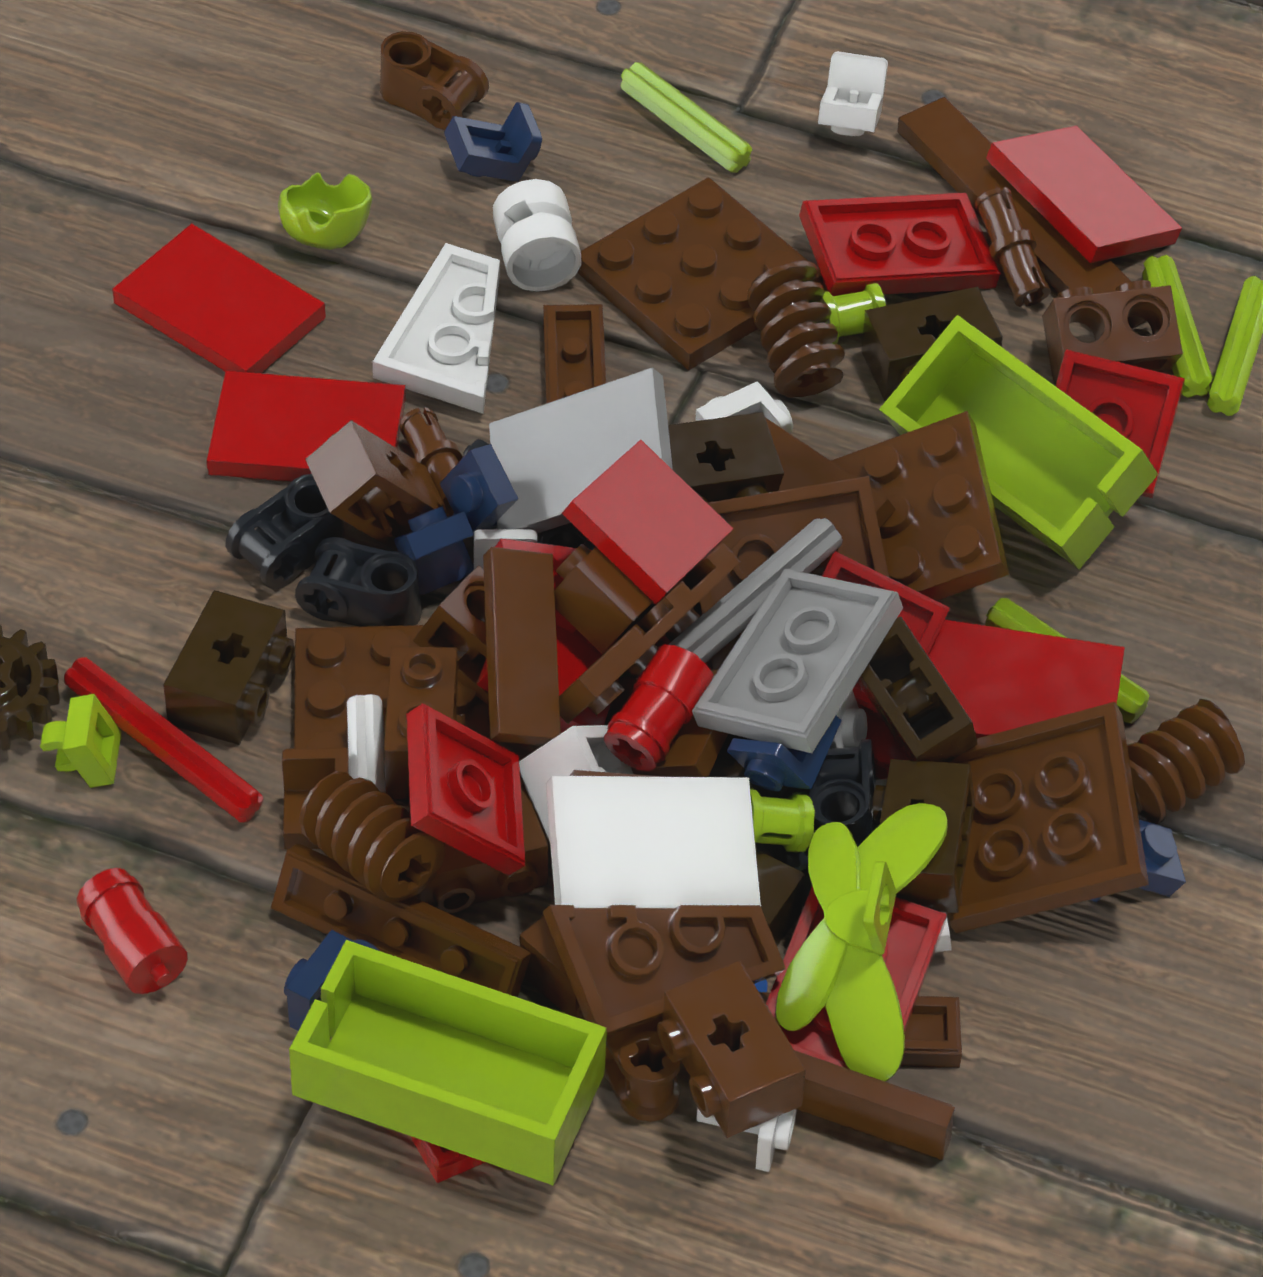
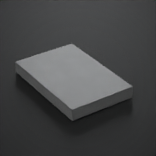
[489,368,673,534]
[692,569,903,753]

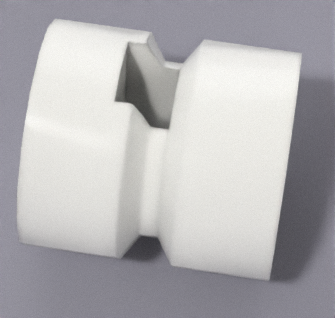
[493,179,581,292]

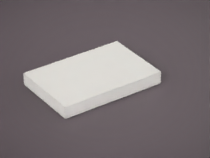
[546,776,761,909]

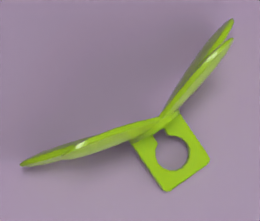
[776,803,948,1082]

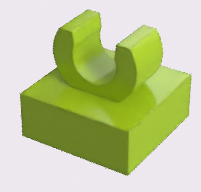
[40,694,122,788]

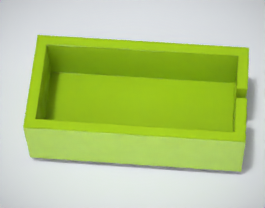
[879,315,1158,570]
[289,940,607,1186]

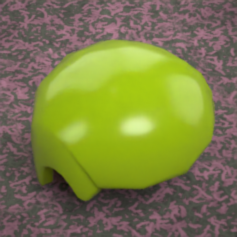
[278,173,372,250]

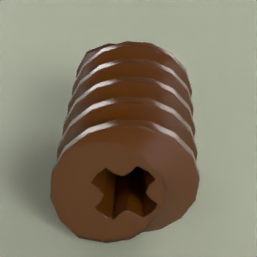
[747,261,845,398]
[1127,699,1245,824]
[299,771,445,903]

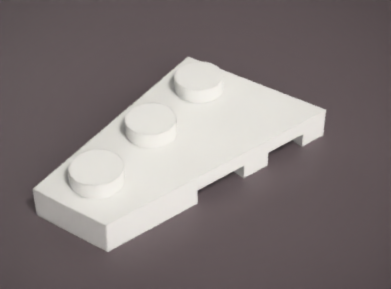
[372,243,500,414]

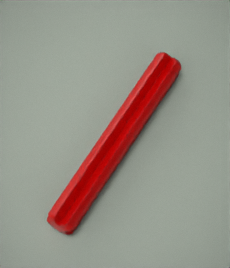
[64,657,264,823]

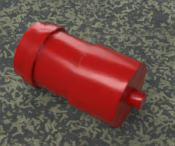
[604,645,714,771]
[76,868,188,994]

